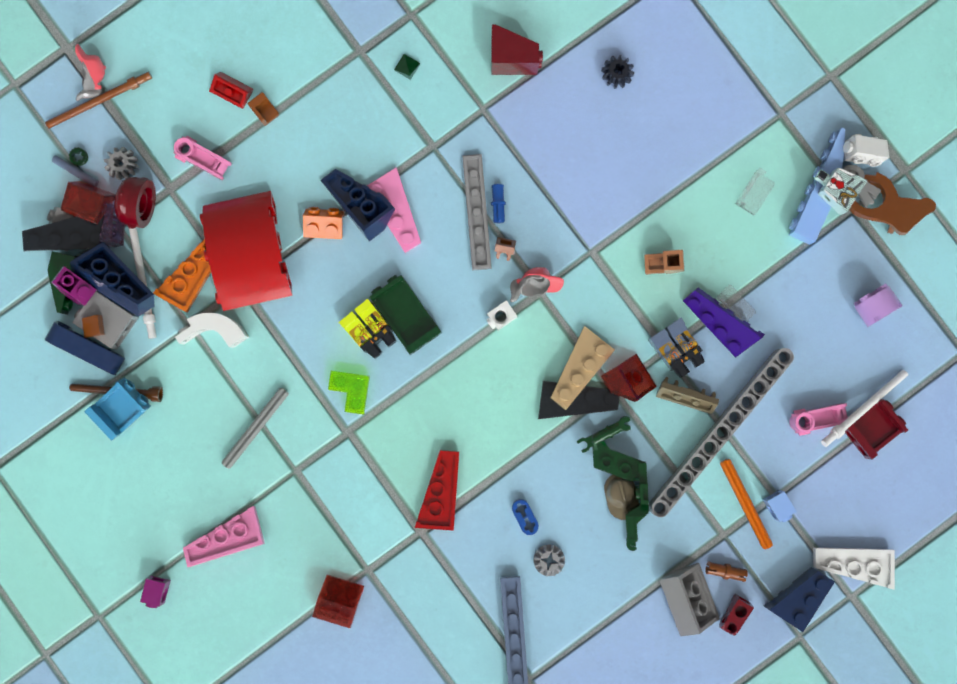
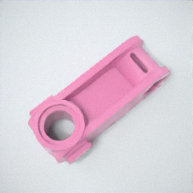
[173,136,232,181]
[789,403,848,436]

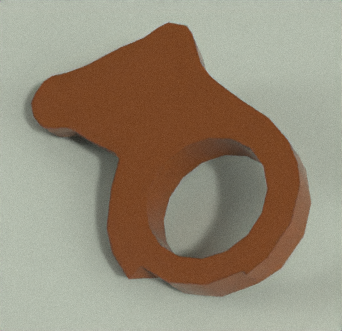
[849,172,936,235]

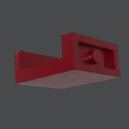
[845,399,908,460]

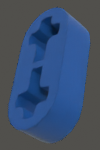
[512,499,539,535]

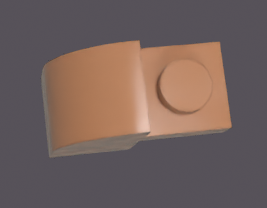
[644,250,685,275]

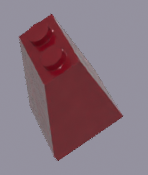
[491,24,543,75]

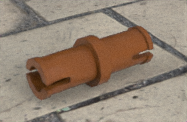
[705,561,748,582]

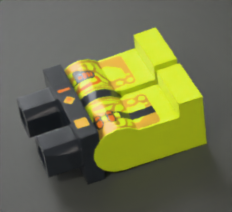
[338,299,397,359]

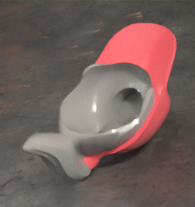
[75,44,106,101]
[510,267,564,302]

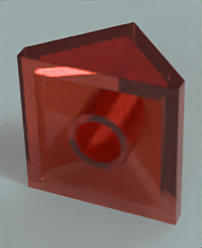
[61,181,115,224]

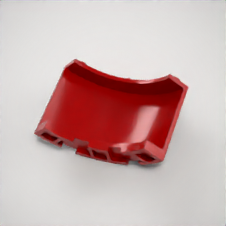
[200,191,292,311]

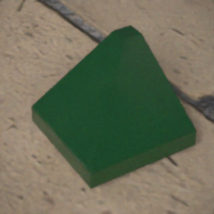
[394,54,420,80]

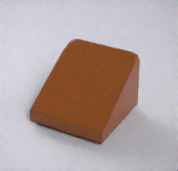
[82,315,105,338]

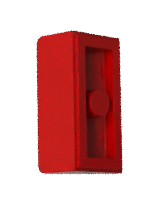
[209,72,253,109]

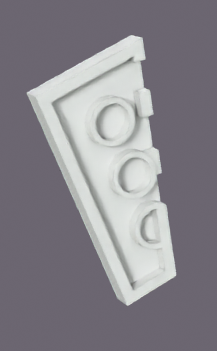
[813,547,895,590]

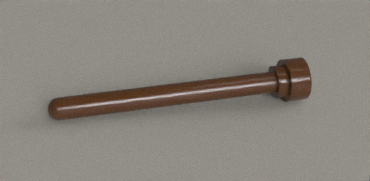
[69,384,163,402]

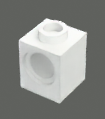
[486,300,518,331]

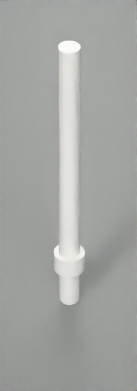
[129,227,156,339]
[821,370,908,447]

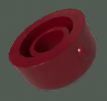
[114,177,156,229]

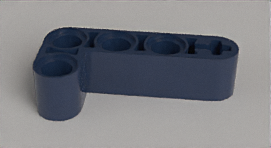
[44,321,125,375]

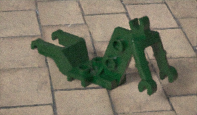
[577,416,649,551]

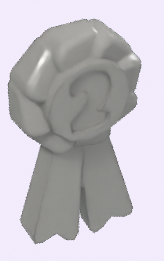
[843,165,881,208]

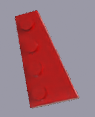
[415,450,459,531]

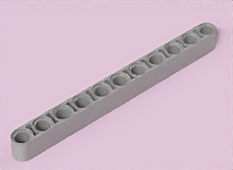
[649,348,794,517]

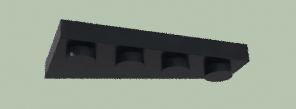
[22,209,107,252]
[538,381,620,419]

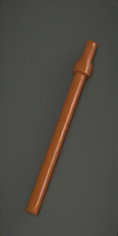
[45,71,152,129]

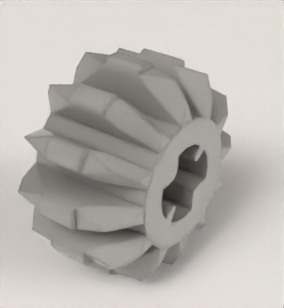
[104,147,139,180]

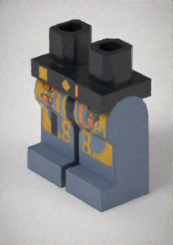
[648,318,705,378]

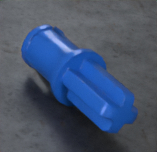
[491,184,506,224]

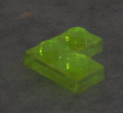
[328,371,370,415]

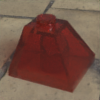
[601,354,657,402]

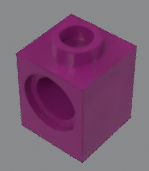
[140,576,171,608]

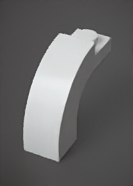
[175,313,249,348]

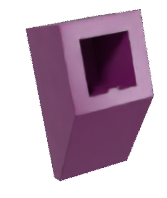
[51,266,96,306]

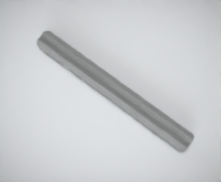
[222,388,289,469]

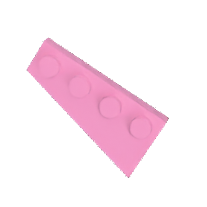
[367,167,421,253]
[183,506,265,567]

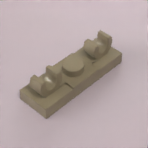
[656,377,719,414]

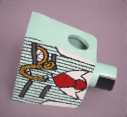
[814,168,867,215]

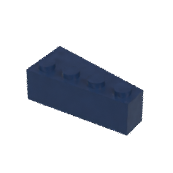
[70,242,154,317]

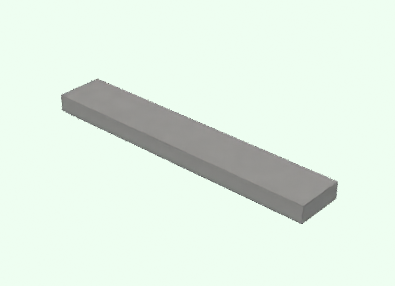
[463,154,492,271]

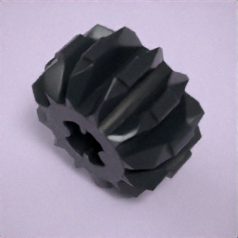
[601,55,634,89]

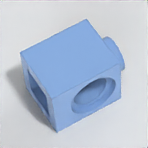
[763,490,797,522]

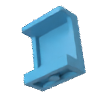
[84,377,151,441]

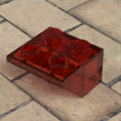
[312,574,364,628]

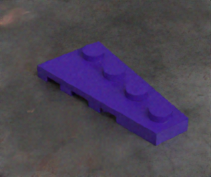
[683,287,765,358]

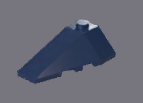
[320,169,395,242]

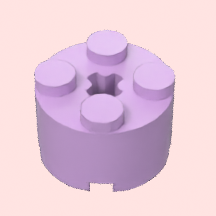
[854,284,903,327]

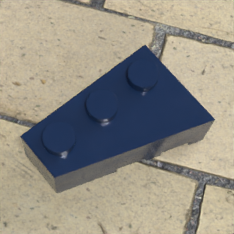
[764,567,835,632]

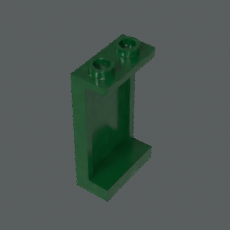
[369,275,442,355]

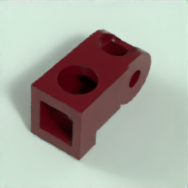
[719,594,754,636]

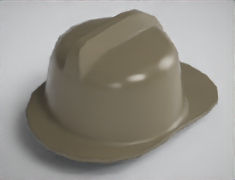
[604,475,639,520]

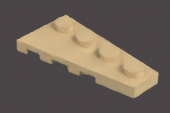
[551,326,615,410]

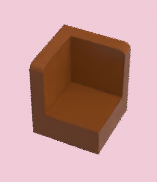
[247,92,279,126]

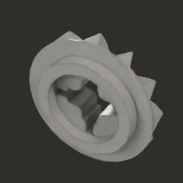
[534,544,565,576]

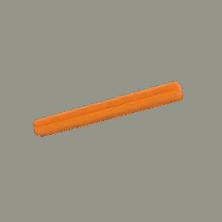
[720,459,773,549]

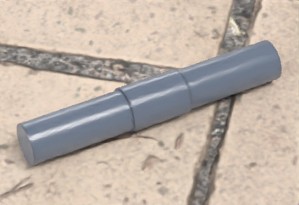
[52,155,99,187]

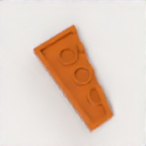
[153,239,211,313]

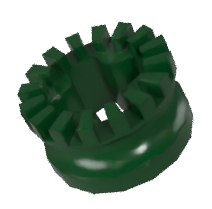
[68,147,88,166]

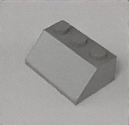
[660,563,720,636]

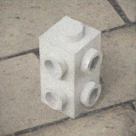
[843,134,890,167]

